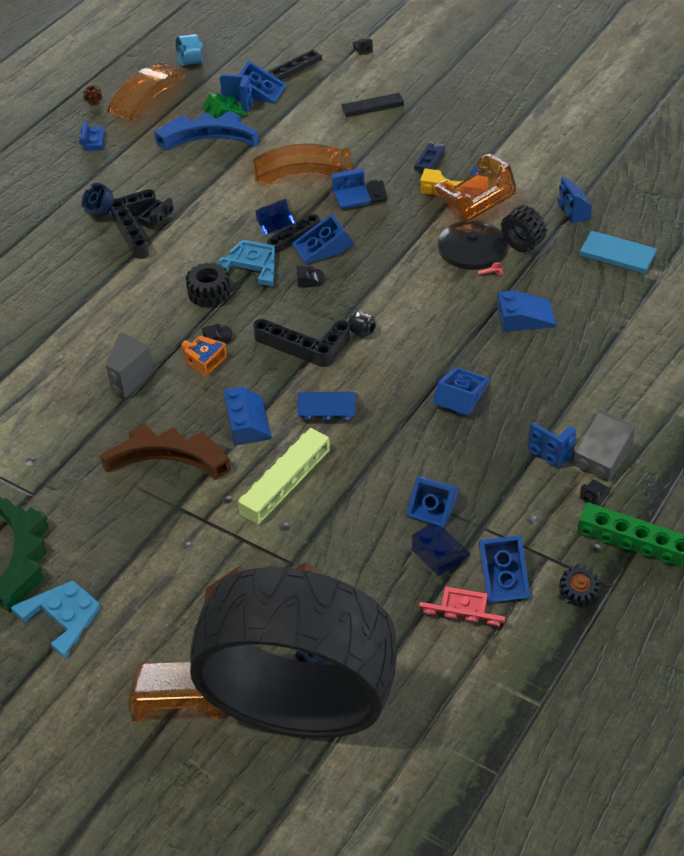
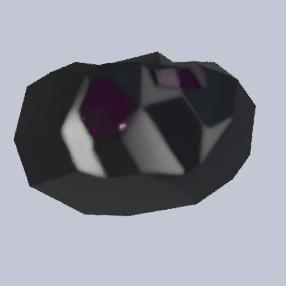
[296,266,324,288]
[202,324,233,344]

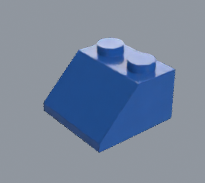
[406,476,460,527]

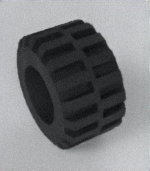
[500,205,547,252]
[185,262,231,307]

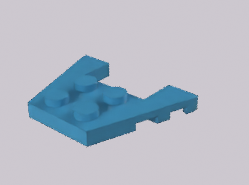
[218,240,275,287]
[11,580,101,659]

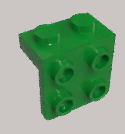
[202,93,246,119]

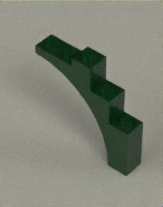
[0,497,49,612]

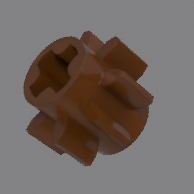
[83,85,102,104]

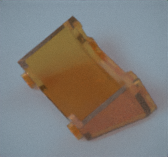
[435,153,516,222]
[128,662,223,722]

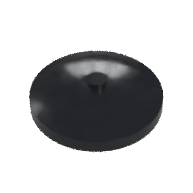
[438,220,506,270]

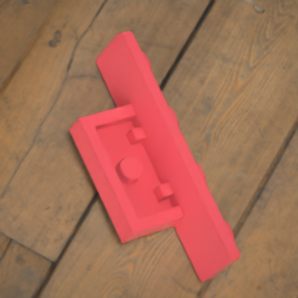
[419,586,505,626]

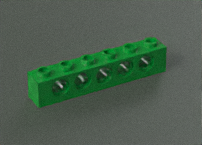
[577,502,684,569]

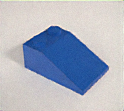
[238,60,287,104]
[292,213,354,264]
[497,290,556,332]
[433,367,490,415]
[478,535,531,603]

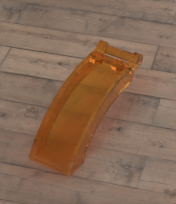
[107,62,186,120]
[253,144,354,184]

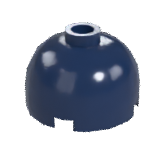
[81,182,114,217]

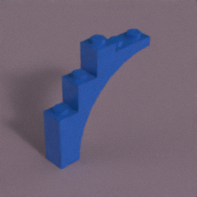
[154,111,259,151]

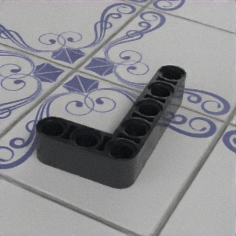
[110,189,156,259]
[253,319,350,367]

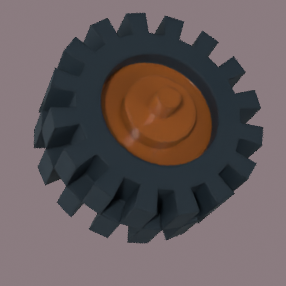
[559,564,600,606]

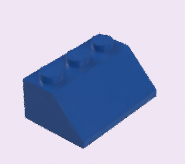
[223,386,272,446]
[298,392,356,419]

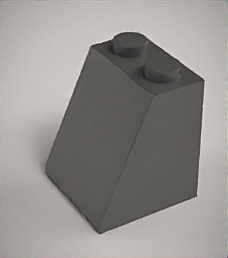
[106,332,154,398]
[574,410,636,482]

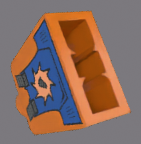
[181,336,227,377]

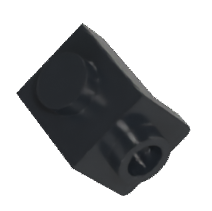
[366,179,387,203]

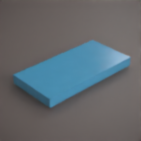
[580,231,657,274]

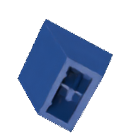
[557,176,592,223]

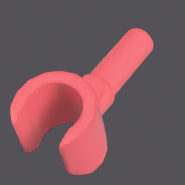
[478,262,504,276]

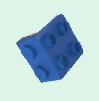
[220,74,253,112]
[331,168,371,209]
[528,423,576,469]

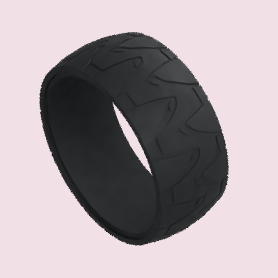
[190,567,397,738]

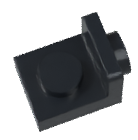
[353,38,373,56]
[579,479,610,506]

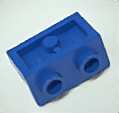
[79,120,105,151]

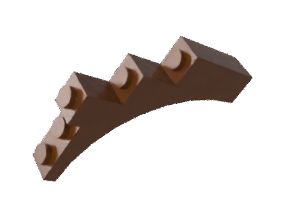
[100,423,231,480]

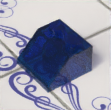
[255,199,295,235]
[412,525,470,576]

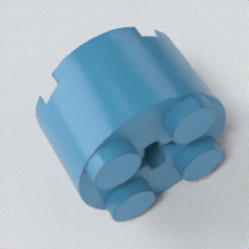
[175,34,203,66]

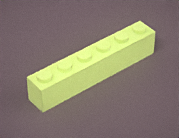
[238,428,330,525]

